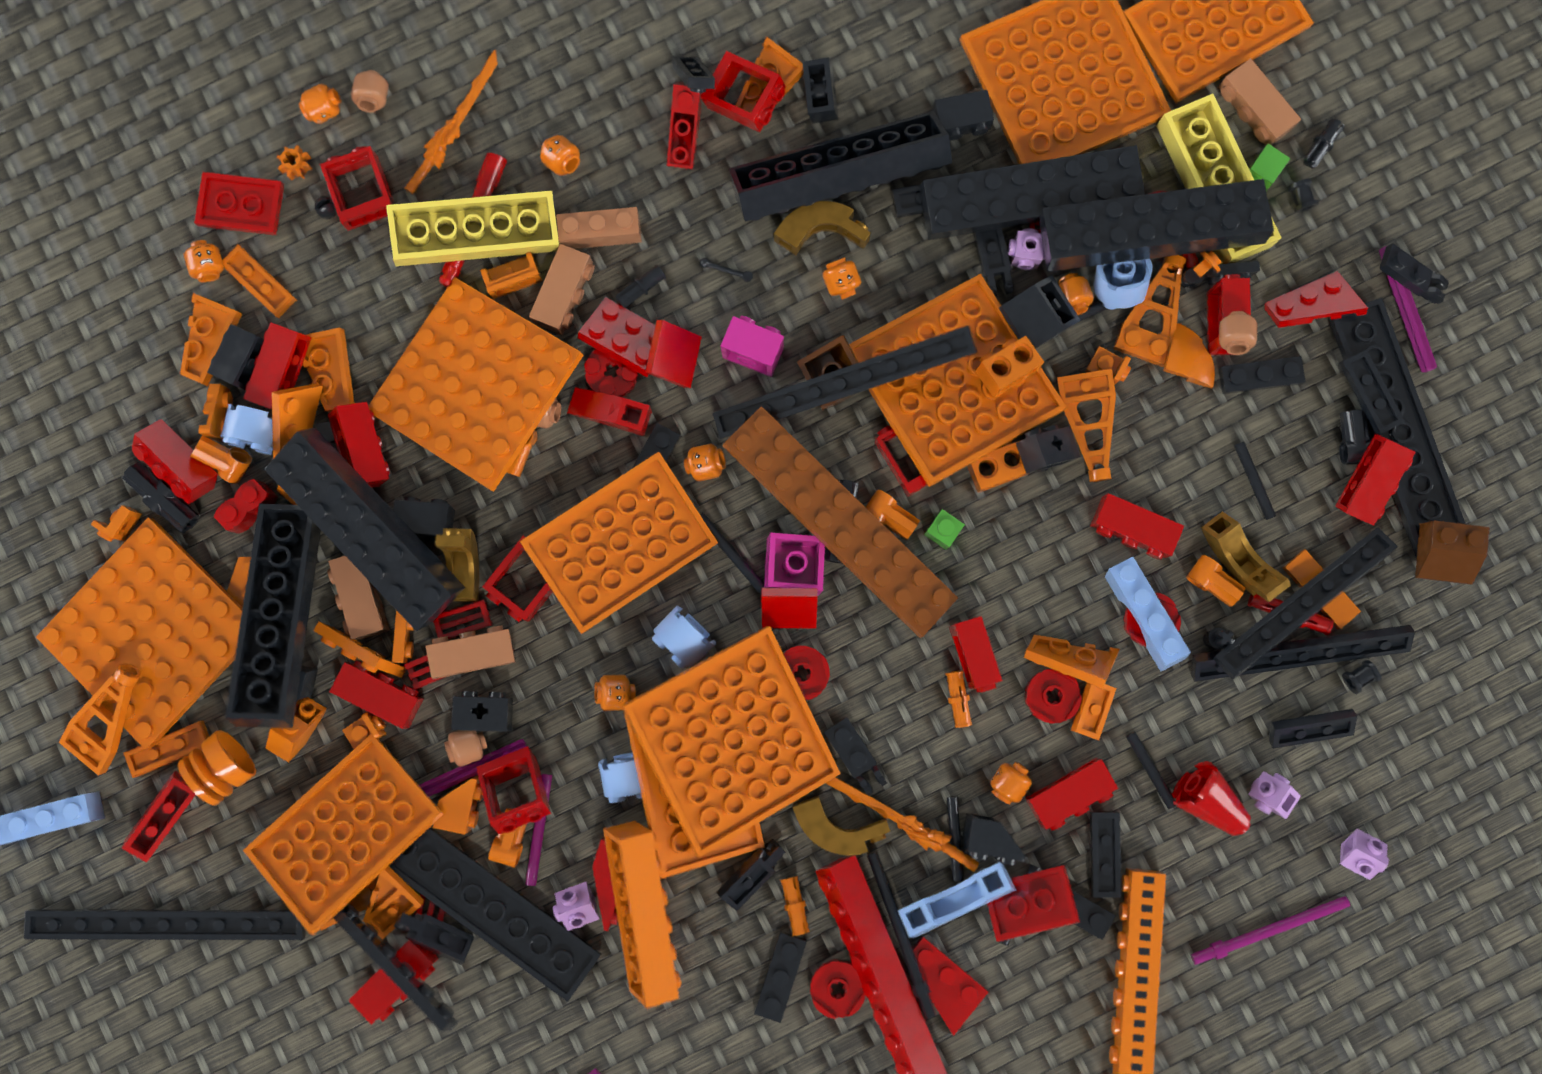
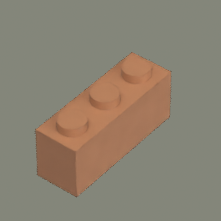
[1218,58,1301,145]
[556,207,642,249]
[529,244,594,335]
[327,556,390,640]
[426,626,516,679]

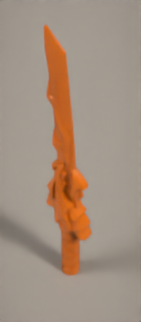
[404,50,498,195]
[826,777,979,872]

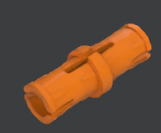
[945,670,972,728]
[780,876,810,936]

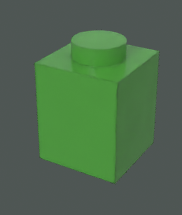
[1249,144,1290,190]
[924,509,965,550]

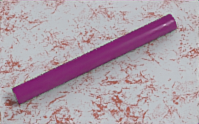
[525,773,553,886]

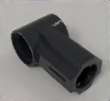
[1339,410,1372,465]

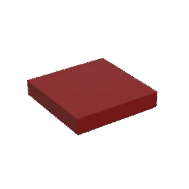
[645,320,702,388]
[762,588,818,629]

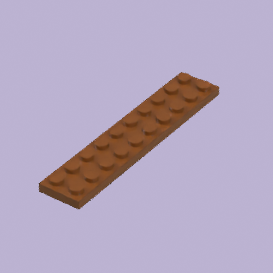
[723,406,958,638]

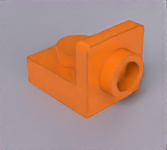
[1085,346,1131,385]
[91,505,142,542]
[342,712,387,749]

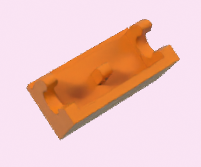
[480,252,543,299]

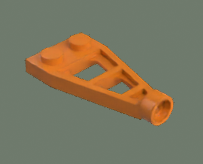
[1113,255,1187,367]
[1057,368,1116,482]
[59,664,140,775]

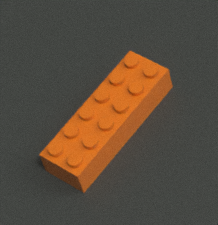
[603,821,681,1008]

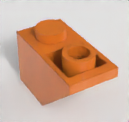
[265,697,327,763]
[433,775,483,835]

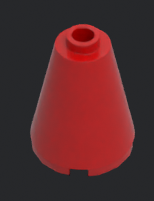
[1172,761,1251,836]

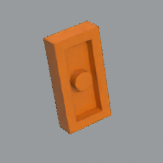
[392,610,415,663]
[1071,683,1117,740]

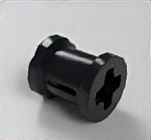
[1287,178,1319,213]
[1342,660,1382,695]

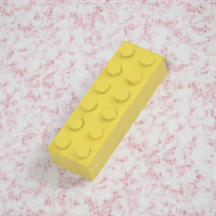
[1156,94,1281,264]
[386,191,559,266]

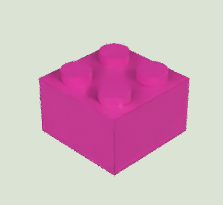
[721,316,784,377]
[764,533,825,596]

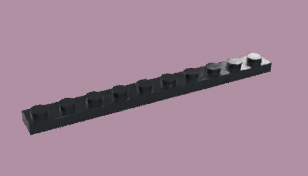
[712,325,978,439]
[24,909,306,940]

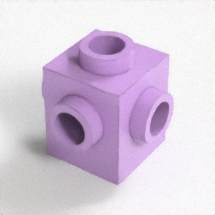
[1008,229,1045,270]
[1248,771,1301,819]
[1340,829,1389,880]
[553,882,599,931]

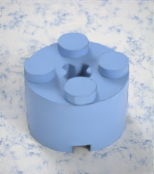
[1093,259,1152,310]
[220,404,273,455]
[652,606,716,669]
[598,752,642,803]

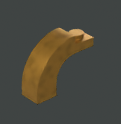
[774,201,871,255]
[1201,511,1291,602]
[436,528,479,602]
[792,796,891,855]

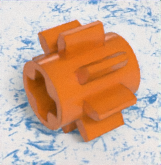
[277,145,312,181]

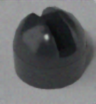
[314,196,337,219]

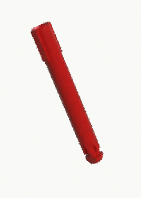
[439,153,507,287]

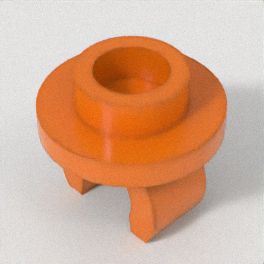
[1193,251,1222,277]

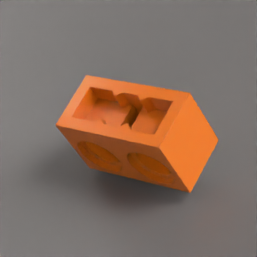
[975,336,1044,398]
[967,441,1029,493]

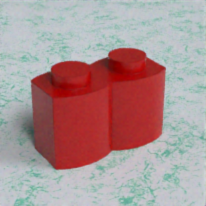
[214,479,278,534]

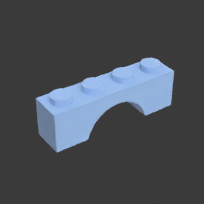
[1105,557,1191,672]
[0,792,105,846]
[898,863,1016,937]

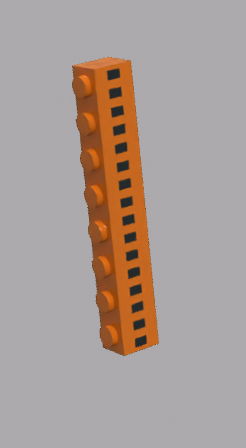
[1109,868,1166,1074]

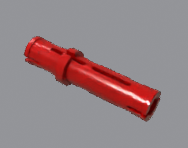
[1247,594,1334,635]

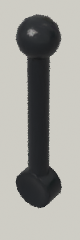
[699,258,753,282]

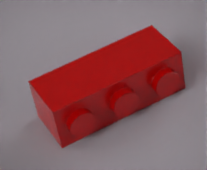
[243,322,312,410]
[328,402,389,488]
[132,419,218,505]
[1335,433,1415,526]
[1090,493,1184,560]
[329,660,424,729]
[1025,758,1119,831]
[122,770,196,863]
[348,940,439,1025]

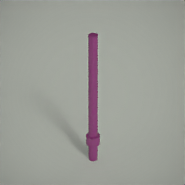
[1190,896,1350,965]

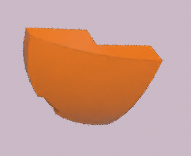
[1163,323,1215,389]

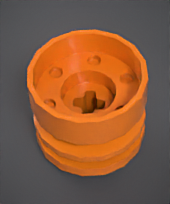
[178,730,256,806]

